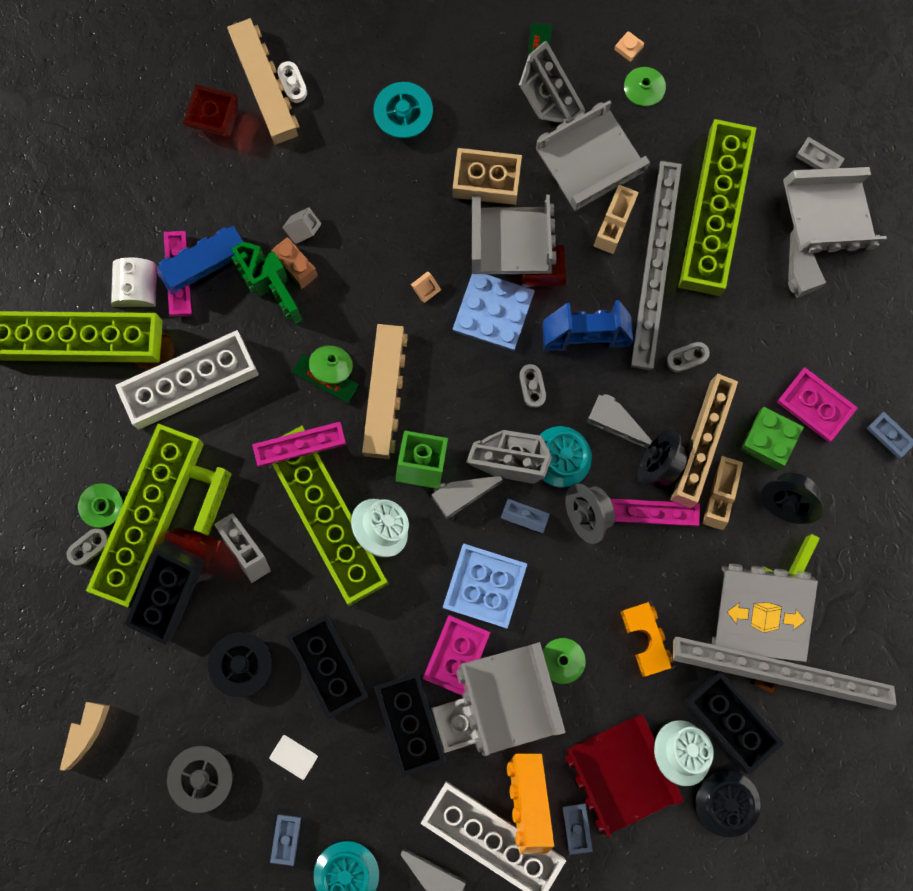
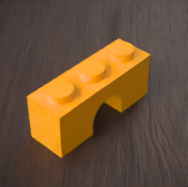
[621,602,673,677]

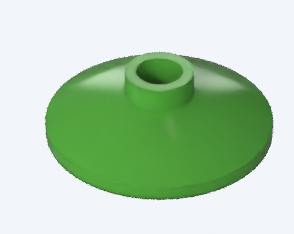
[624,67,666,107]
[309,346,353,384]
[78,483,123,528]
[543,638,586,684]

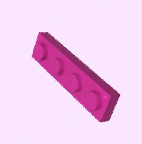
[164,231,192,317]
[252,422,346,467]
[610,499,700,527]

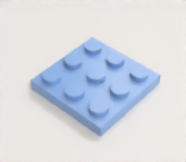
[453,274,535,352]
[443,543,527,629]

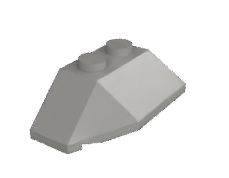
[519,41,586,124]
[466,430,552,484]

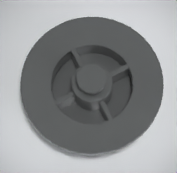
[565,483,615,544]
[167,746,232,813]

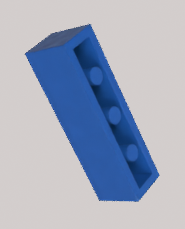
[157,226,243,295]

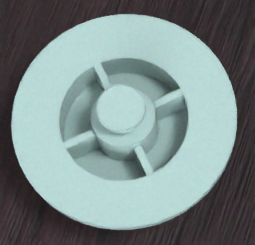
[351,499,409,557]
[654,720,714,786]

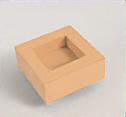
[614,31,644,62]
[411,271,441,303]

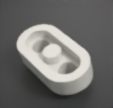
[277,62,307,103]

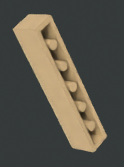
[227,18,299,145]
[362,324,408,459]
[670,374,738,508]

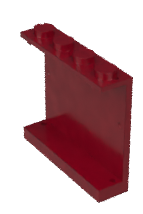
[565,714,684,838]

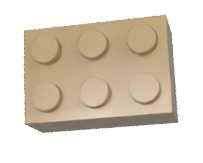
[453,148,522,205]

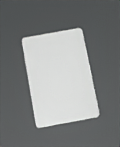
[269,735,318,780]

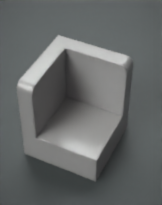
[282,207,321,244]

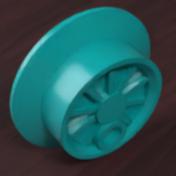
[374,82,433,138]
[539,426,592,487]
[314,841,379,891]

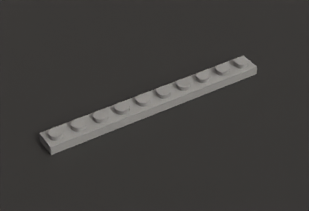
[630,161,682,370]
[673,637,897,710]

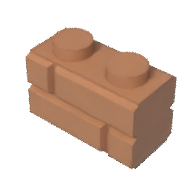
[271,237,318,289]

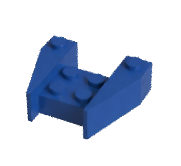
[542,300,633,351]

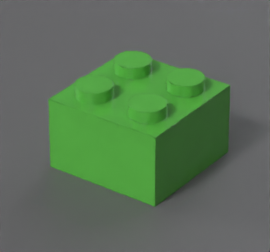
[739,407,804,470]
[395,431,448,489]

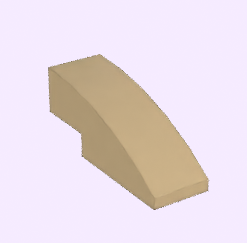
[594,185,639,254]
[702,456,743,530]
[60,702,110,771]

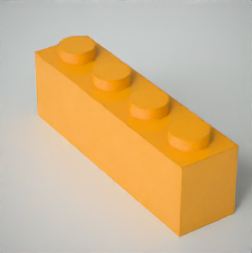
[507,754,554,854]

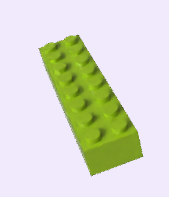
[678,119,756,297]
[0,311,163,363]
[86,424,204,608]
[272,426,389,606]

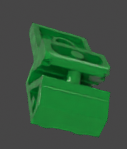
[231,242,303,324]

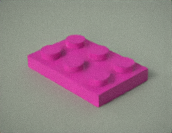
[777,367,857,443]
[423,615,491,695]

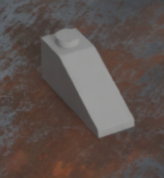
[788,229,826,298]
[587,394,652,448]
[432,476,502,519]
[214,513,271,583]
[401,848,466,891]

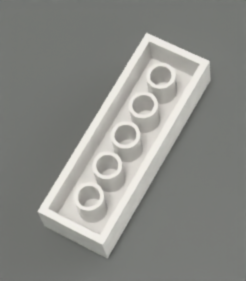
[115,330,259,430]
[421,781,566,891]

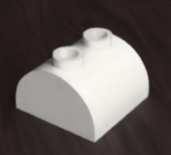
[111,258,157,307]

